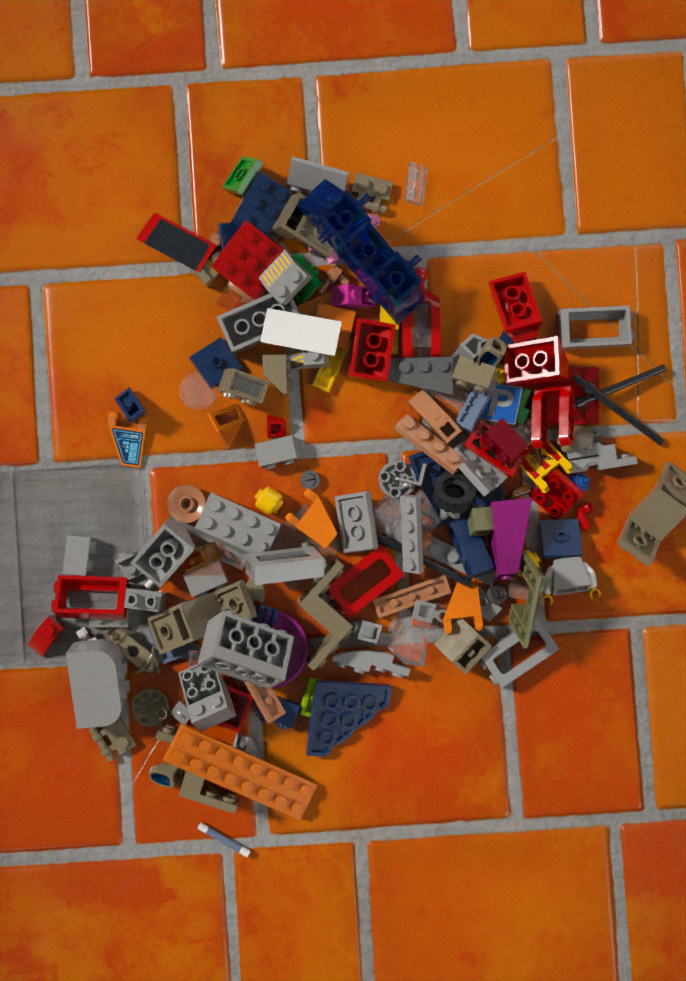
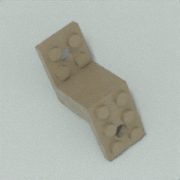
[235,177,348,258]
[617,461,686,567]
[297,557,353,670]
[147,579,257,654]
[155,724,240,814]

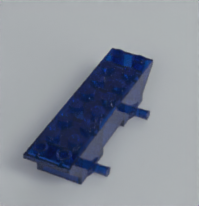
[297,179,425,325]

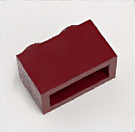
[481,418,528,466]

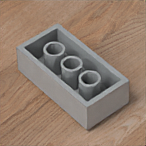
[217,294,299,355]
[195,493,283,553]

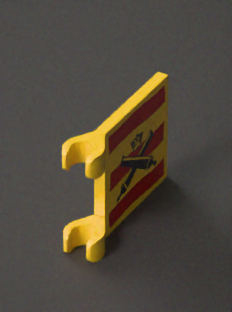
[515,439,574,493]

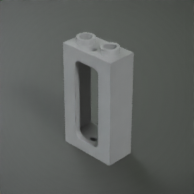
[558,306,634,350]
[245,546,327,585]
[479,618,559,688]

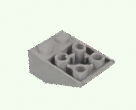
[178,664,236,731]

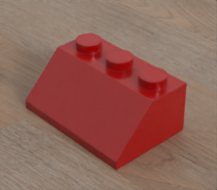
[347,318,396,382]
[504,336,569,387]

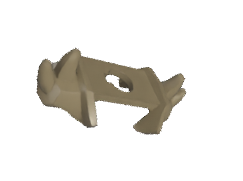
[106,627,161,675]

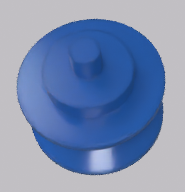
[570,473,589,491]

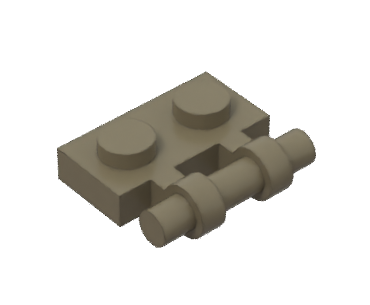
[348,173,393,214]
[89,716,137,762]

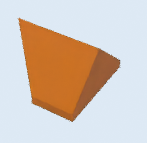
[208,403,245,451]

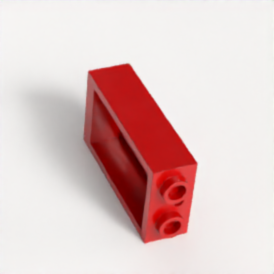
[325,545,404,618]
[51,575,130,620]

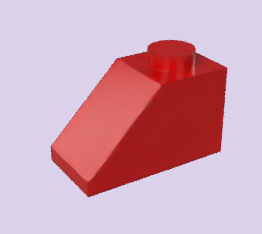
[28,615,67,657]

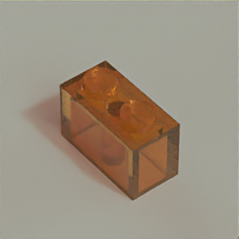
[178,541,222,576]

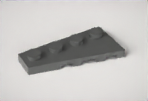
[387,357,454,396]

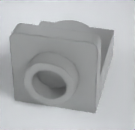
[115,550,143,580]
[350,617,382,644]
[170,698,190,725]

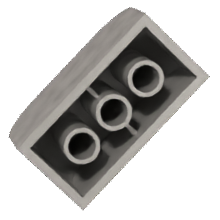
[66,639,130,729]

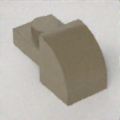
[246,578,266,609]

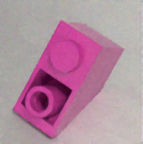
[332,284,375,308]

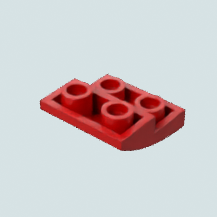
[529,467,585,520]

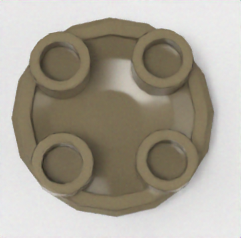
[555,425,594,452]
[132,688,170,727]

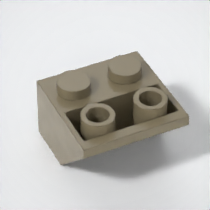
[262,354,292,397]
[433,618,492,674]

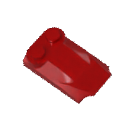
[488,271,543,343]

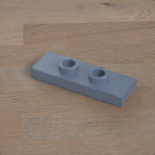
[455,380,499,433]

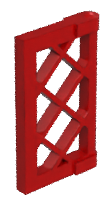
[463,419,529,478]

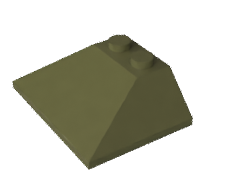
[508,551,547,648]

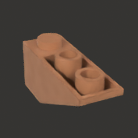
[408,389,462,444]

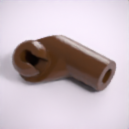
[505,485,531,500]

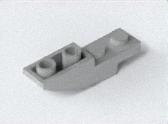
[332,649,410,678]

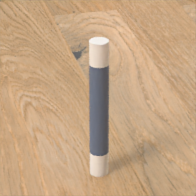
[197,822,251,857]

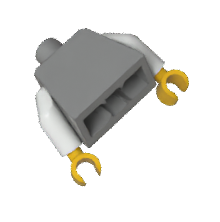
[543,556,601,605]

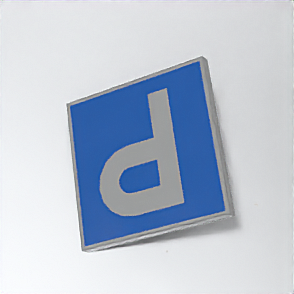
[480,384,523,425]

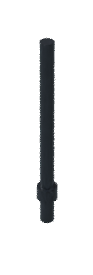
[575,364,666,410]
[571,374,664,446]
[376,532,472,587]

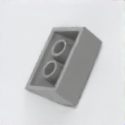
[287,157,349,205]
[131,516,196,588]

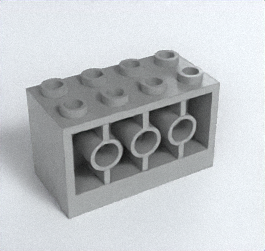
[197,611,294,689]

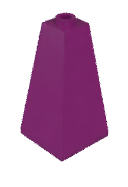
[489,498,531,581]

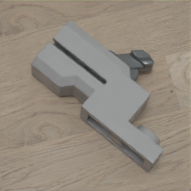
[564,431,638,474]

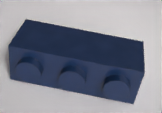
[447,517,494,580]

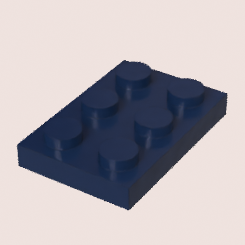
[230,171,292,236]

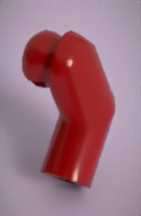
[576,502,594,531]

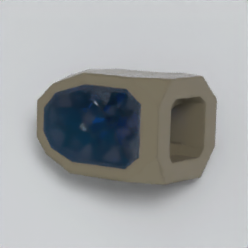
[477,337,507,366]
[149,763,184,788]

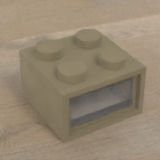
[217,368,270,406]

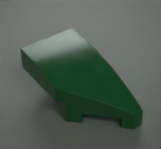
[518,389,534,425]

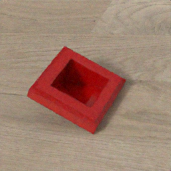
[267,415,286,438]

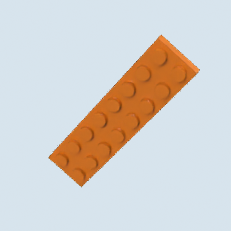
[163,723,317,820]

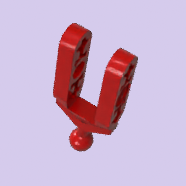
[401,267,441,358]
[531,380,575,449]

